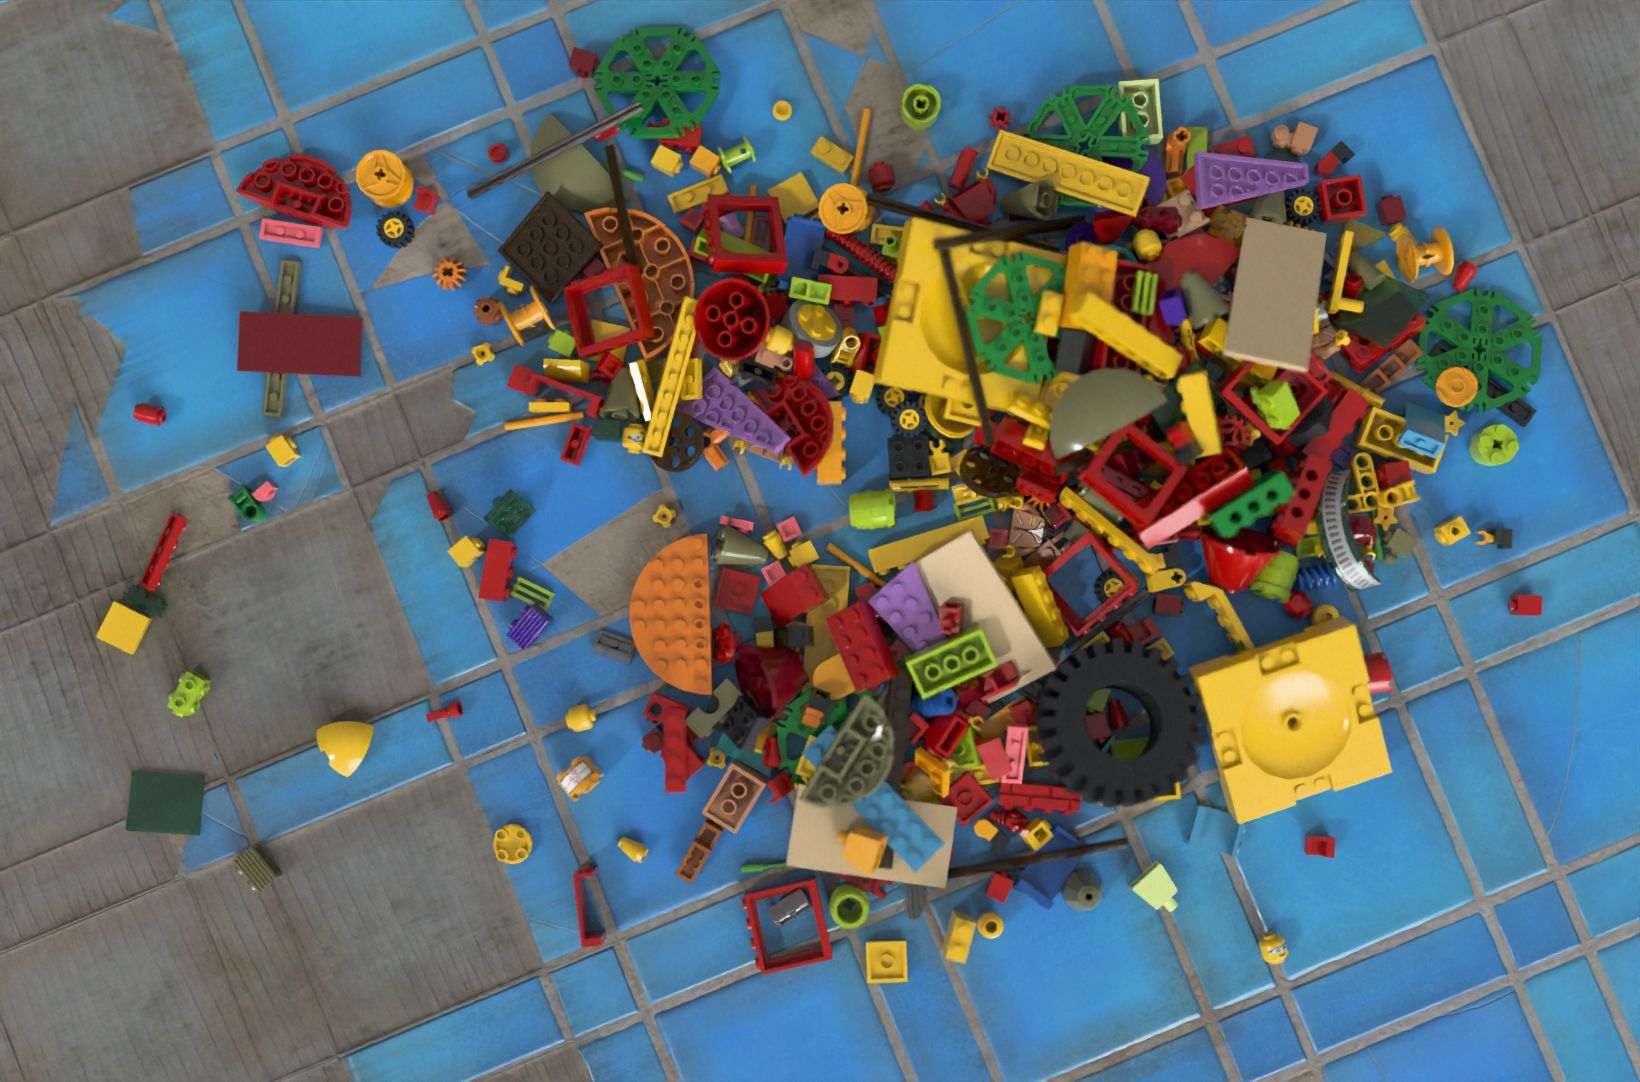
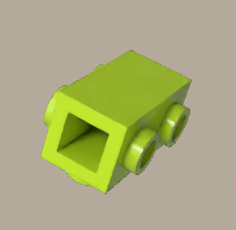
[167,671,211,717]

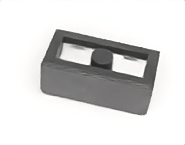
[592,629,636,665]
[767,889,813,928]

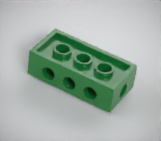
[1204,469,1295,538]

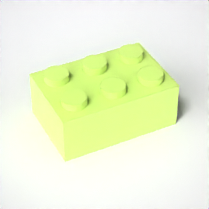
[1115,79,1163,145]

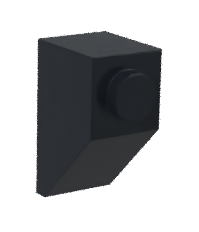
[729,358,778,391]
[774,626,814,648]

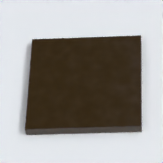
[498,191,604,305]

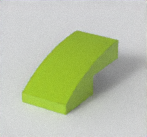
[789,277,832,305]

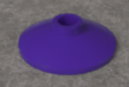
[1066,222,1098,252]

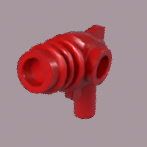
[989,809,1030,837]

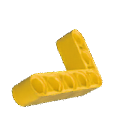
[1309,453,1380,523]

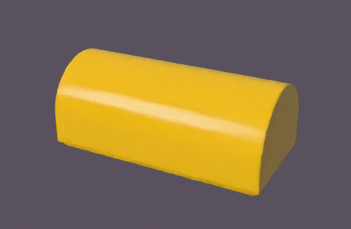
[1026,724,1049,767]

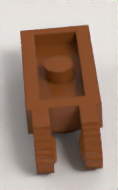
[1022,530,1074,571]

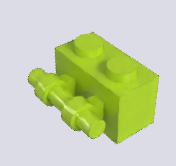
[1250,380,1300,429]

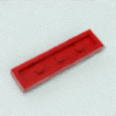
[139,511,187,592]

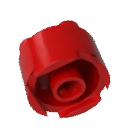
[1363,652,1392,695]

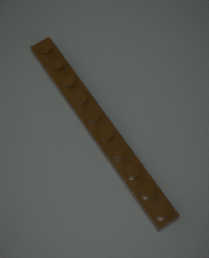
[878,664,913,869]

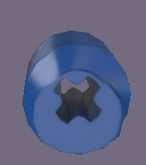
[1295,561,1340,593]
[912,688,957,718]

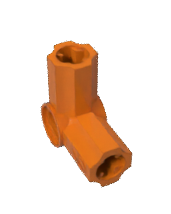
[1164,127,1191,175]
[702,427,731,471]

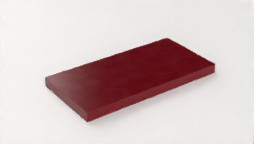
[237,311,363,377]

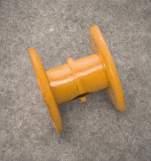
[356,150,414,208]
[818,183,875,234]
[1396,226,1454,283]
[498,285,556,347]

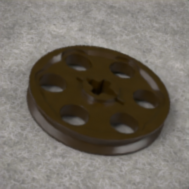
[650,412,704,472]
[960,446,1020,499]

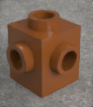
[473,296,503,327]

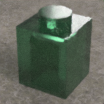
[592,420,622,443]

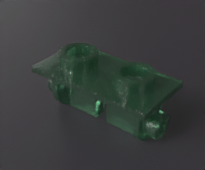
[123,585,168,619]

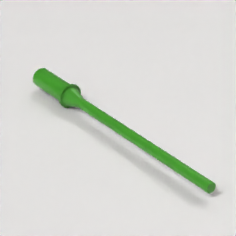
[597,160,646,183]
[1370,498,1383,560]
[741,862,786,873]

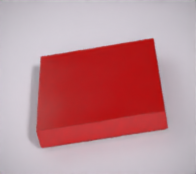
[713,567,761,615]
[937,770,994,827]

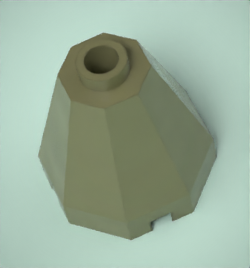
[1062,869,1104,912]

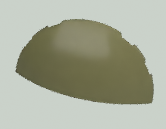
[531,113,630,214]
[1049,368,1167,459]
[799,694,894,808]

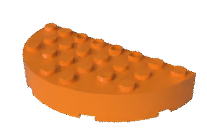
[584,207,696,363]
[629,534,714,695]

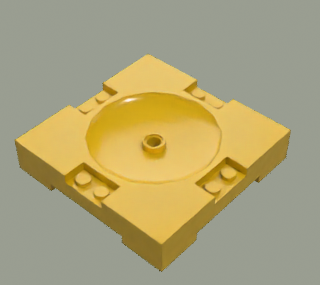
[873,218,1067,415]
[1188,616,1392,824]

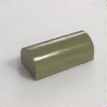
[1346,250,1386,291]

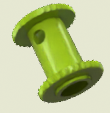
[718,136,756,173]

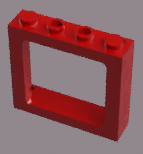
[702,194,788,274]
[563,262,655,358]
[1215,359,1328,446]
[1077,422,1188,529]
[1042,529,1140,637]
[742,876,833,975]

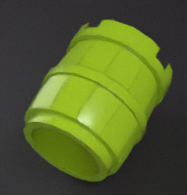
[849,488,897,530]
[1249,551,1299,603]
[829,883,870,928]

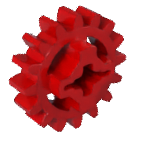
[1217,413,1252,456]

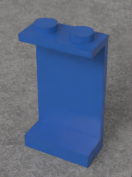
[774,214,828,292]
[1013,825,1088,910]

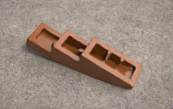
[1357,338,1424,395]
[675,817,724,884]

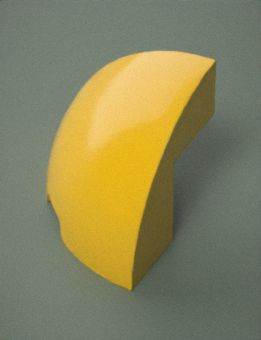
[316,721,374,777]

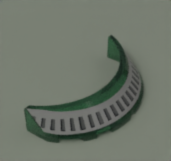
[1315,468,1381,592]

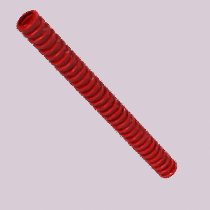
[825,229,898,283]

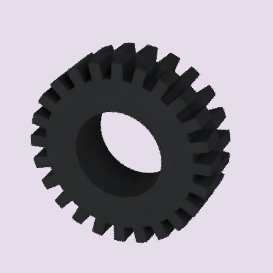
[1032,638,1206,808]

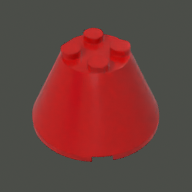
[693,278,770,360]
[1199,524,1281,594]

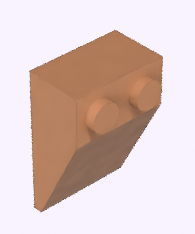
[702,759,769,834]

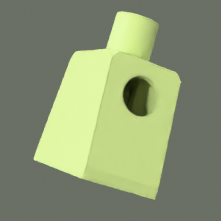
[1128,860,1178,912]

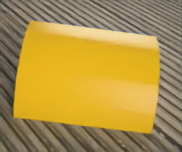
[543,359,590,384]

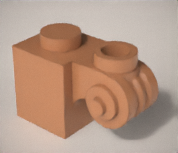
[1271,121,1318,156]
[752,342,794,372]

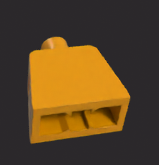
[837,826,889,876]

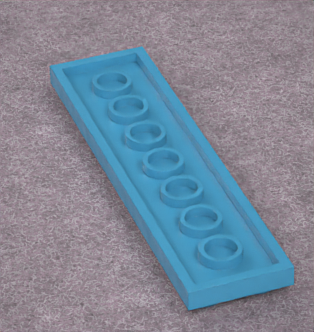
[802,725,945,873]

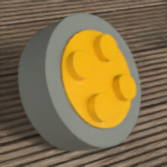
[781,299,843,358]

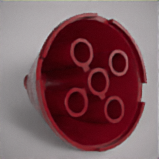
[734,644,809,721]

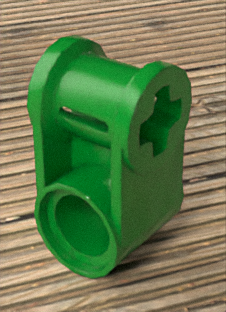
[227,484,266,522]

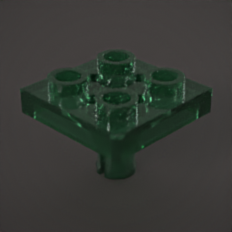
[483,489,536,539]

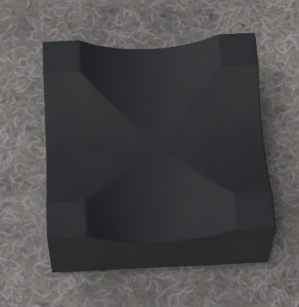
[1286,395,1334,448]
[1224,433,1273,472]
[887,436,930,479]
[721,695,771,753]

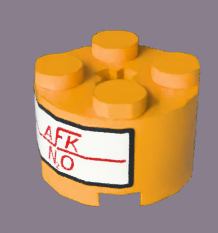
[556,756,604,802]

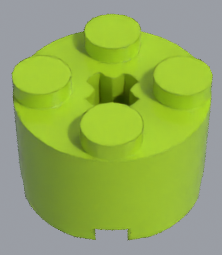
[900,84,941,130]
[1469,424,1519,466]

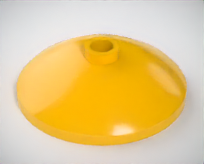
[925,394,976,438]

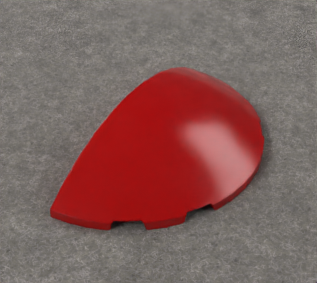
[236,155,352,229]
[1146,234,1240,296]
[751,375,834,477]

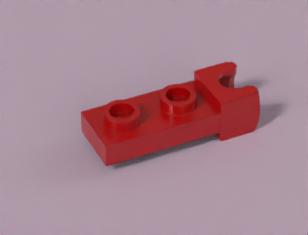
[835,873,893,899]

